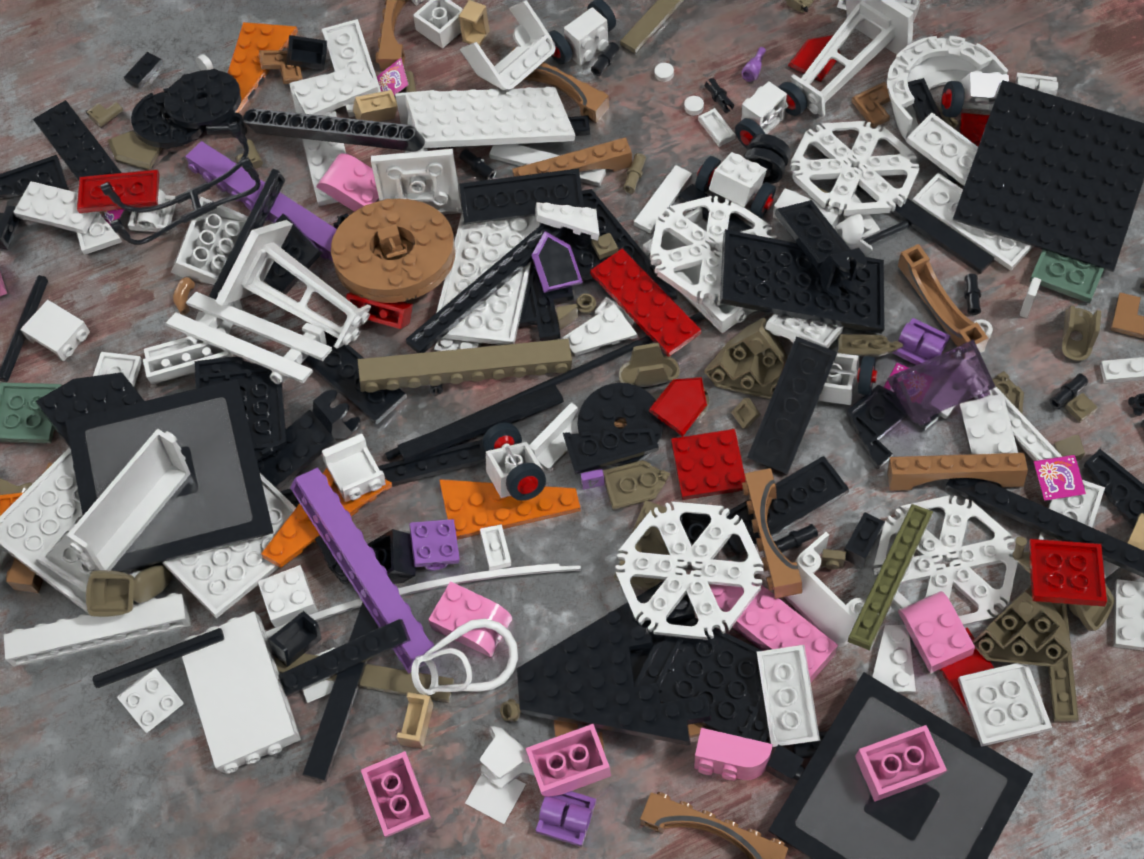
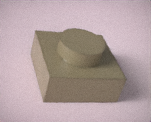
[591,233,618,260]
[1065,392,1098,423]
[731,398,761,429]
[820,549,846,570]

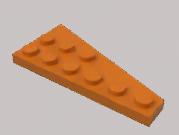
[228,22,298,113]
[261,468,392,568]
[439,479,581,540]

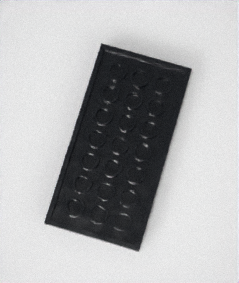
[720,229,885,334]

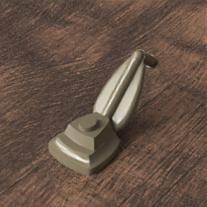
[1012,537,1114,631]
[86,565,174,617]

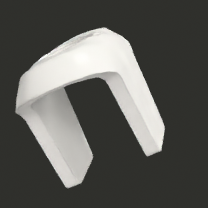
[833,214,873,256]
[480,726,535,789]

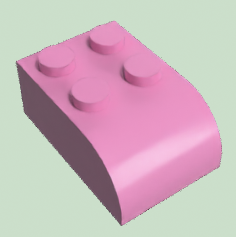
[316,153,379,212]
[428,581,512,657]
[898,591,975,673]
[526,724,611,797]
[855,725,947,802]
[694,728,773,781]
[361,751,431,838]

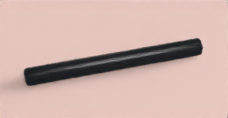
[0,275,48,382]
[92,628,224,688]

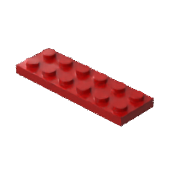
[590,248,701,357]

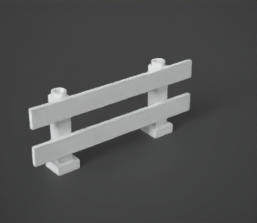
[166,290,332,384]

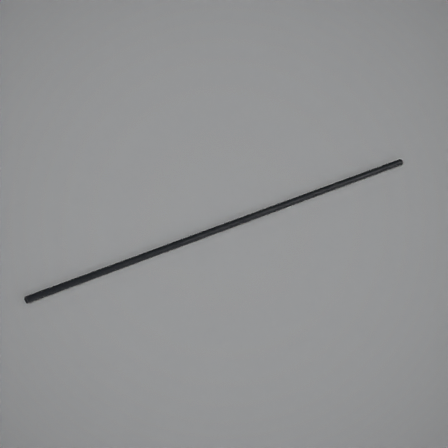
[385,220,909,461]

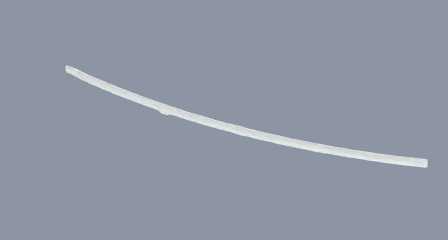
[266,563,581,640]

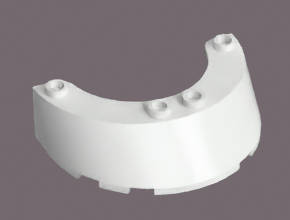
[887,36,1008,140]

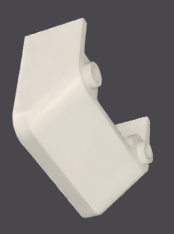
[460,0,555,90]
[784,532,866,647]

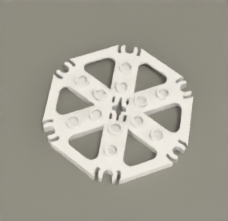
[790,121,920,216]
[650,196,777,306]
[873,495,1018,627]
[615,501,764,640]

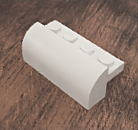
[143,327,233,385]

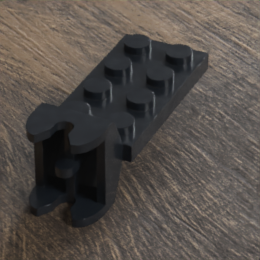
[775,200,867,300]
[257,390,361,490]

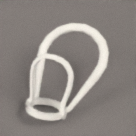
[411,618,518,696]

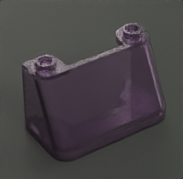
[887,340,996,426]

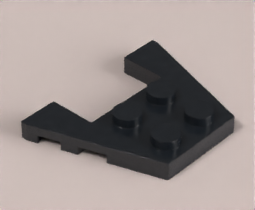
[847,385,940,469]

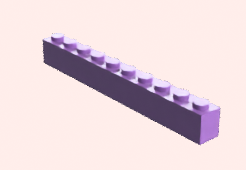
[185,141,337,262]
[290,468,435,674]

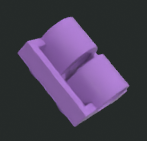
[892,318,951,372]
[409,519,460,570]
[536,791,597,847]

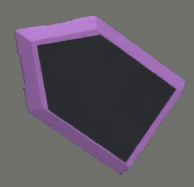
[531,231,583,293]

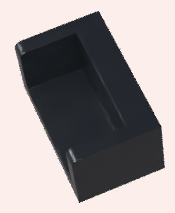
[286,35,327,70]
[844,512,885,568]
[269,611,322,667]

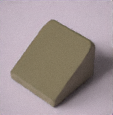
[556,304,578,330]
[1054,434,1085,461]

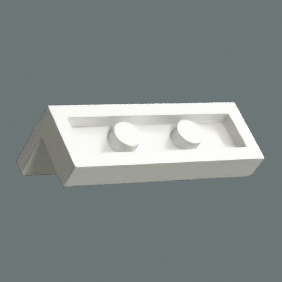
[529,402,579,470]

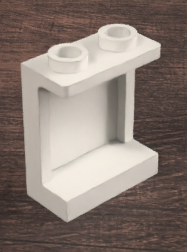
[20,300,90,361]
[322,433,386,502]

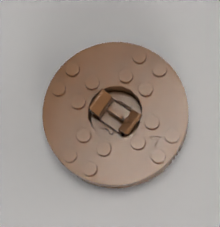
[331,199,456,303]

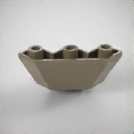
[704,317,787,399]
[972,585,1072,667]

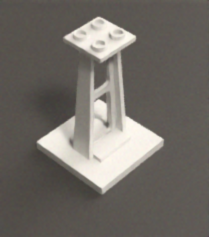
[791,0,913,117]
[371,90,462,215]
[215,220,371,348]

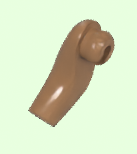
[173,277,195,315]

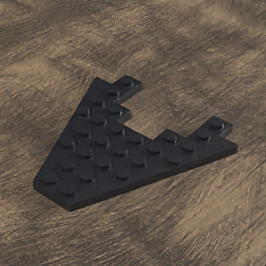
[518,189,678,341]
[517,581,712,746]

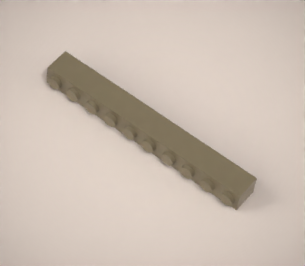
[358,339,572,392]

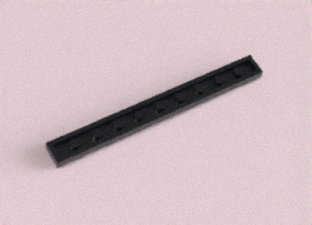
[406,223,568,353]
[279,439,486,507]
[946,478,1144,578]

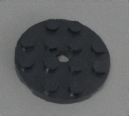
[164,69,241,129]
[131,88,206,149]
[578,383,664,466]

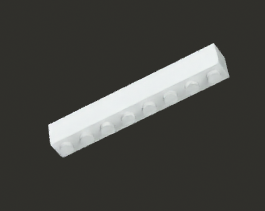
[4,593,191,667]

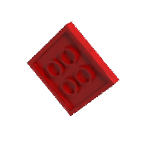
[671,429,745,500]
[1029,539,1107,607]

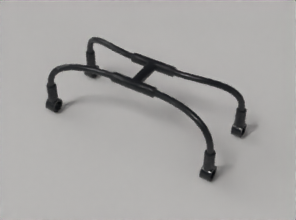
[101,121,261,245]

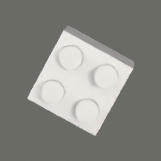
[413,0,463,49]
[258,565,318,628]

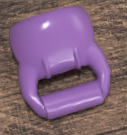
[741,47,766,82]

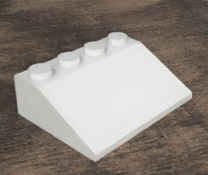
[171,197,248,285]

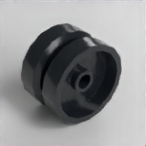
[743,134,791,184]

